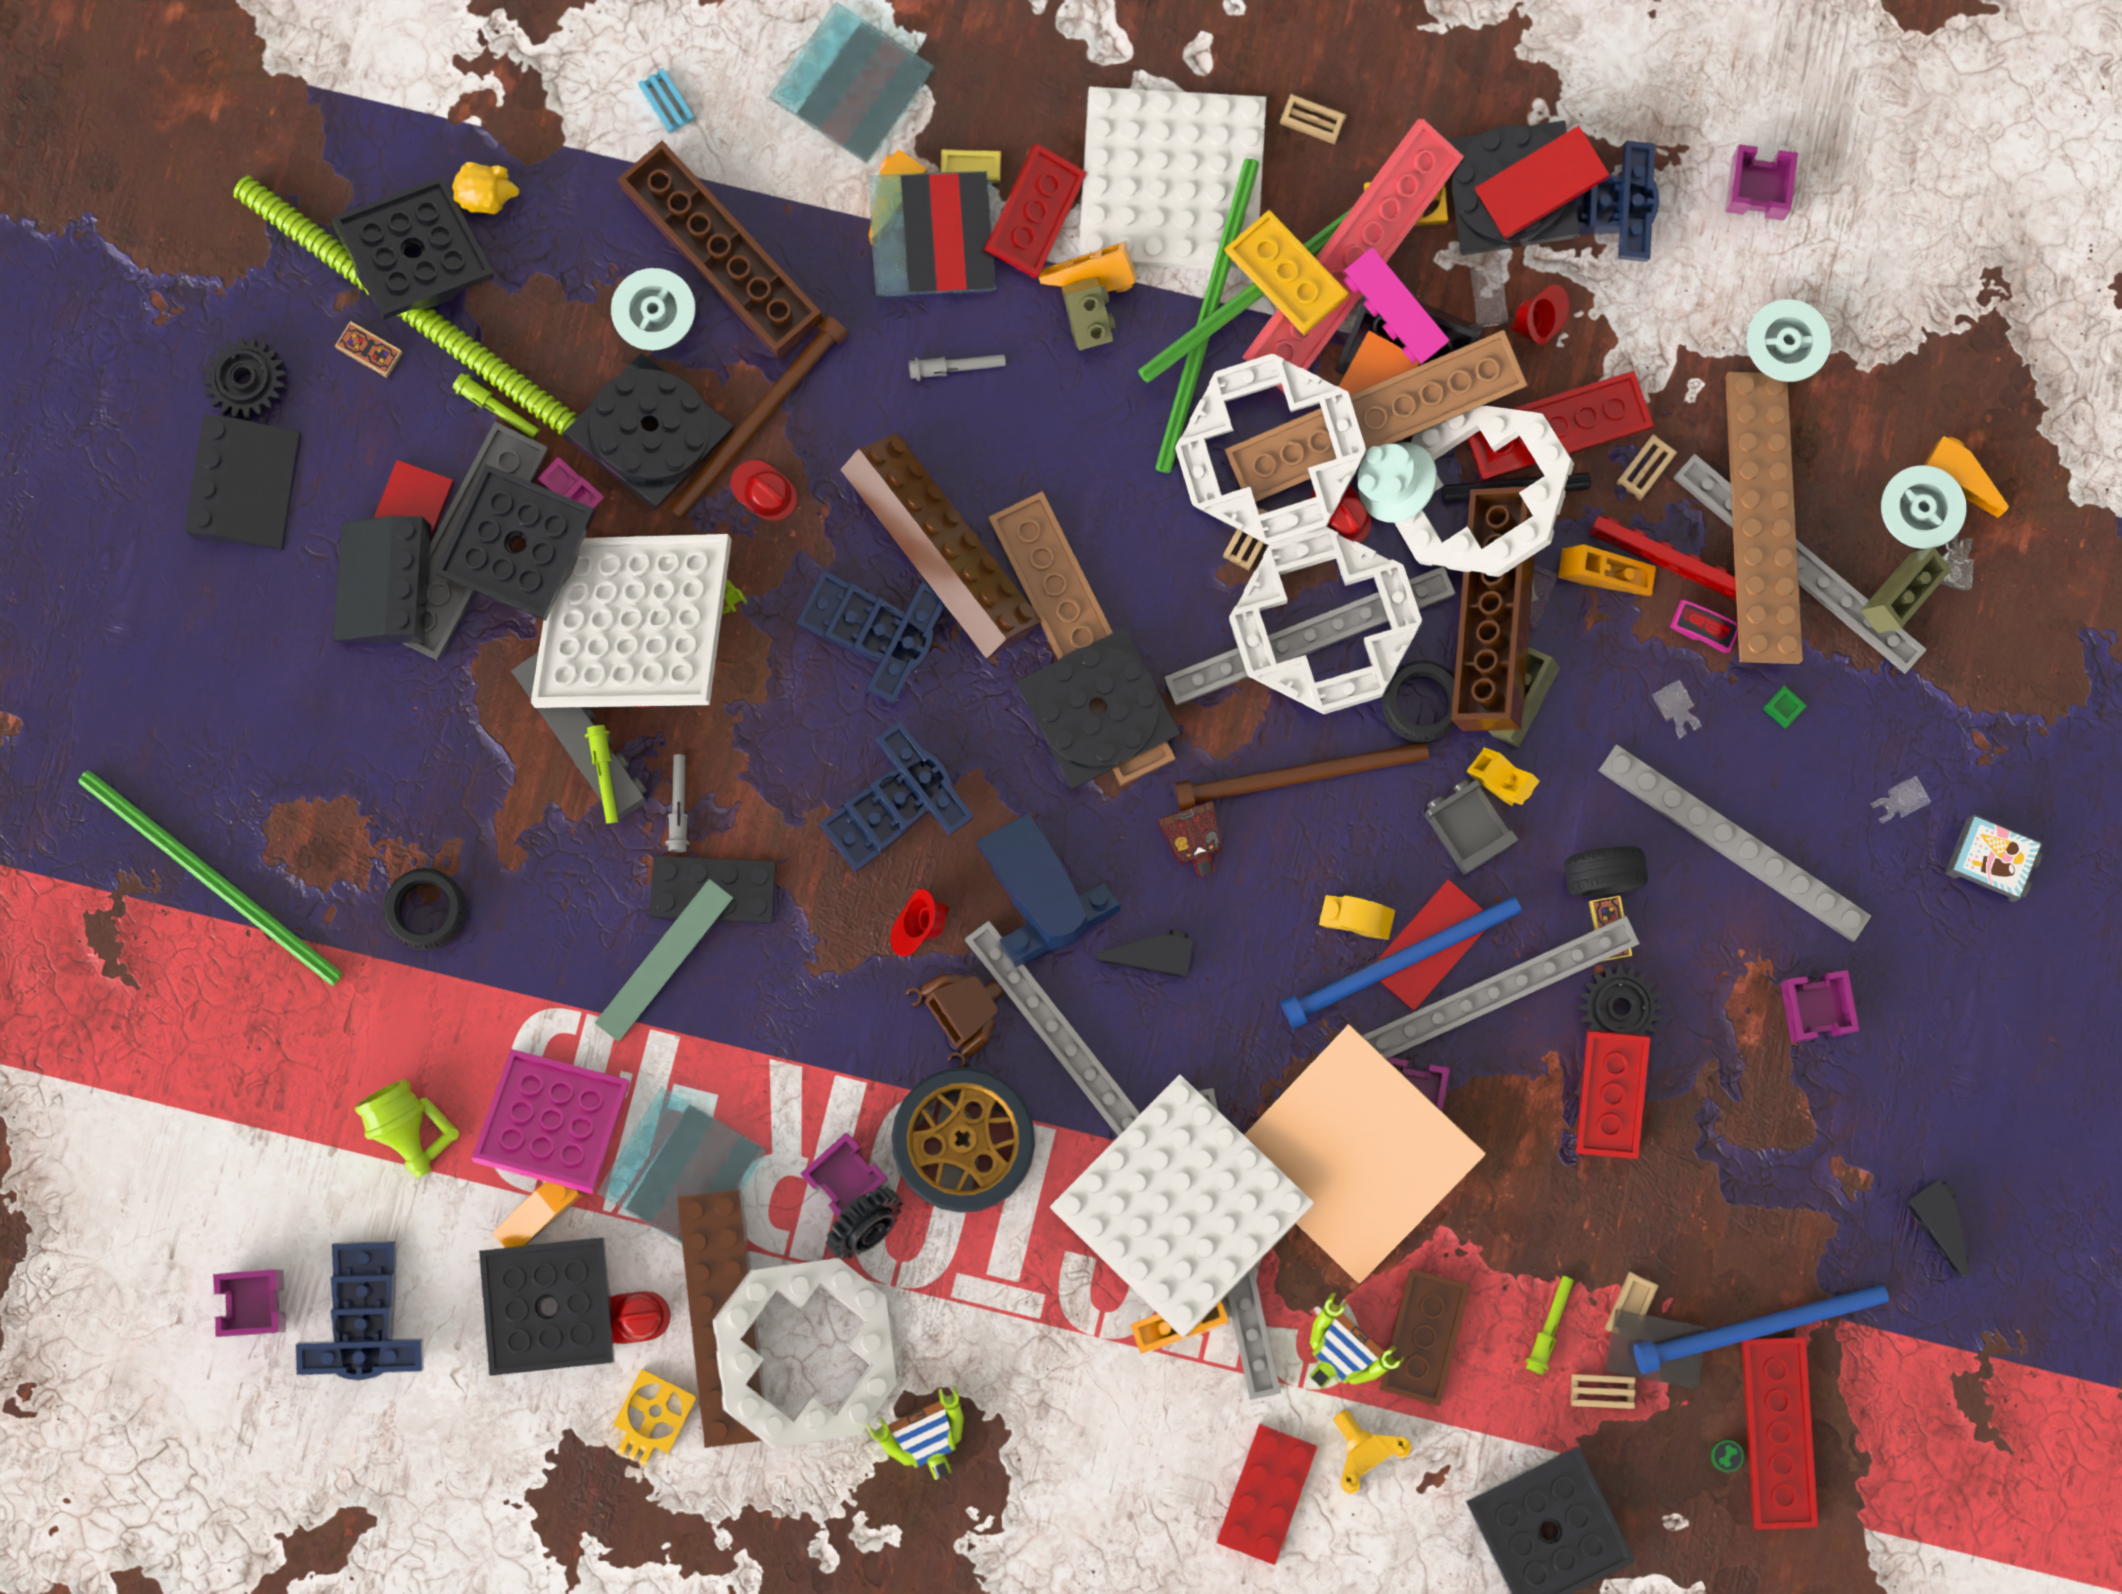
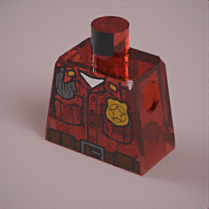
[1157,801,1221,878]

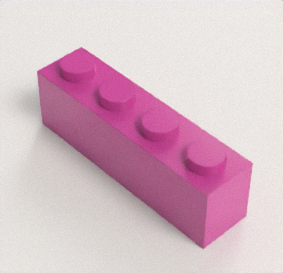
[1344,247,1450,365]

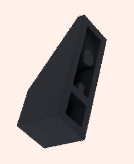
[1096,930,1193,978]
[1902,1179,1970,1278]

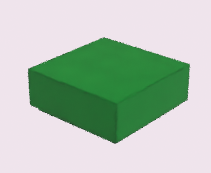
[1763,685,1807,729]

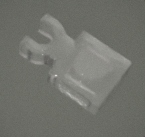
[1940,534,1974,591]
[1651,679,1702,738]
[1871,776,1931,824]

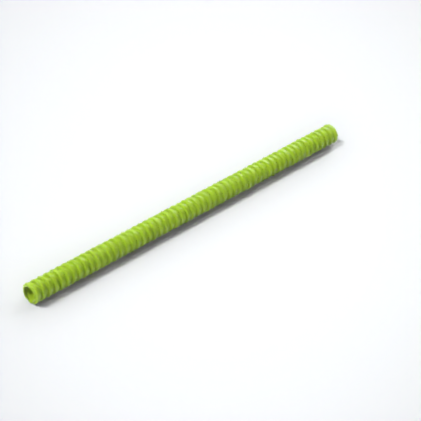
[234,176,577,436]

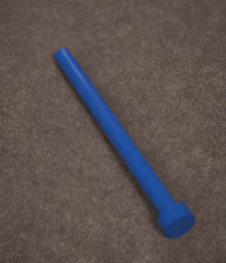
[1280,896,1522,1029]
[1633,1284,1889,1374]

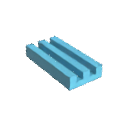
[638,68,694,134]

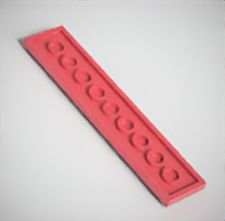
[1242,119,1464,394]

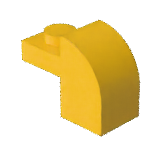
[1466,747,1540,805]
[1319,895,1395,940]

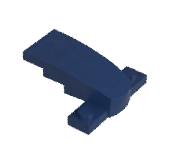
[1575,140,1660,262]
[795,570,945,704]
[819,721,974,873]
[976,813,1121,968]
[296,1241,424,1380]

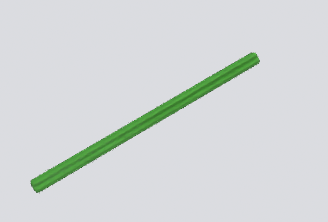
[1156,158,1259,473]
[1138,207,1353,382]
[78,770,343,986]

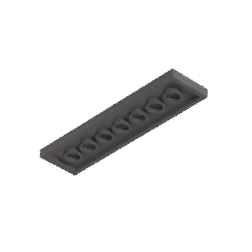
[402,422,550,662]

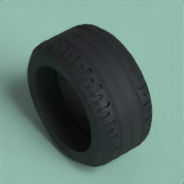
[1382,660,1455,743]
[1564,846,1648,897]
[383,868,467,951]

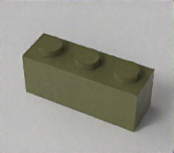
[1860,547,1952,633]
[1488,647,1560,748]

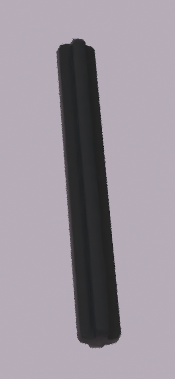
[1442,472,1591,502]

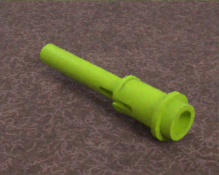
[452,373,540,439]
[585,725,618,824]
[1525,1276,1574,1375]

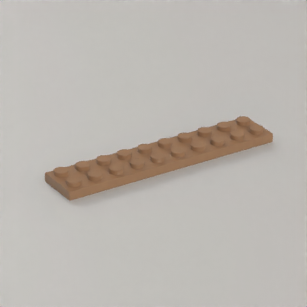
[1224,330,1527,502]
[1725,372,1803,664]
[988,491,1175,787]

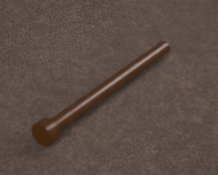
[668,314,849,520]
[1174,742,1429,812]

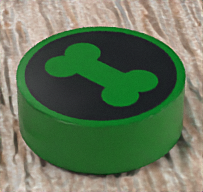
[1711,1440,1744,1472]

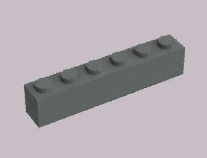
[511,652,647,822]

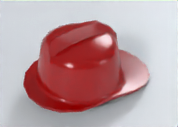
[1511,285,1570,345]
[730,460,797,521]
[1310,485,1371,543]
[890,889,949,957]
[611,1291,671,1344]

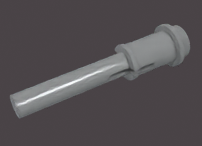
[909,354,1006,381]
[665,754,690,853]

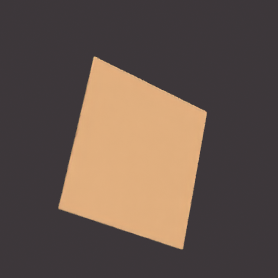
[1244,1024,1486,1284]

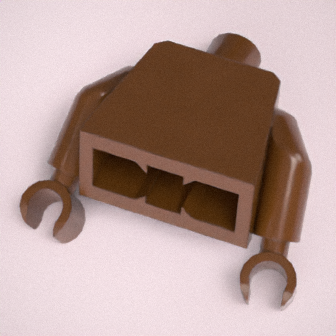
[905,974,1003,1068]

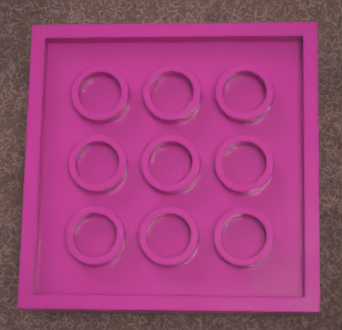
[472,1049,629,1194]

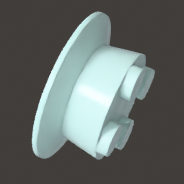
[611,268,695,350]
[1746,299,1831,382]
[1358,442,1437,523]
[1881,465,1966,549]

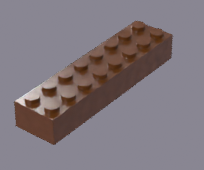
[617,140,823,360]
[840,433,1042,659]
[1451,487,1535,731]
[677,1189,766,1448]

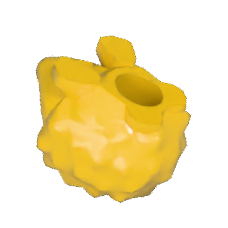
[452,162,519,215]

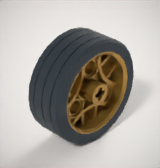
[891,1068,1035,1213]

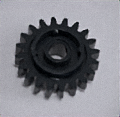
[202,337,288,421]
[1577,965,1664,1035]
[826,1187,903,1260]

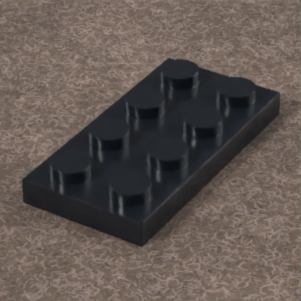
[650,856,776,924]

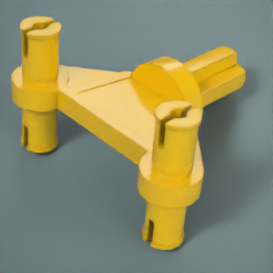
[1333,1410,1412,1494]

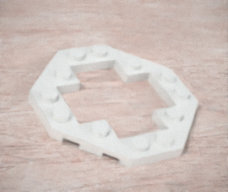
[1175,353,1367,545]
[1394,405,1574,577]
[1229,527,1422,714]
[713,1258,897,1448]

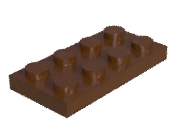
[1378,1268,1470,1406]

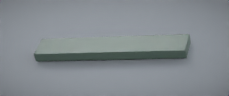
[595,879,734,1042]

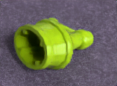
[354,1079,459,1178]

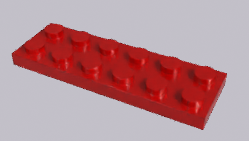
[1467,370,1654,482]
[1741,1337,1818,1530]

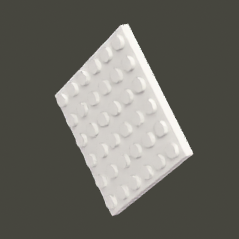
[1079,87,1266,271]
[531,534,732,708]
[1050,1074,1314,1339]

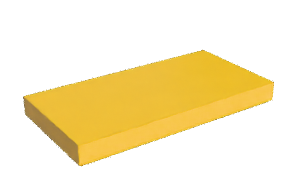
[1224,210,1349,336]

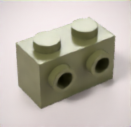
[1061,277,1116,351]

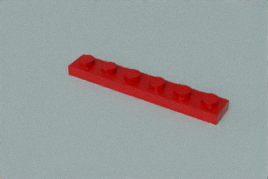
[1589,516,1736,600]

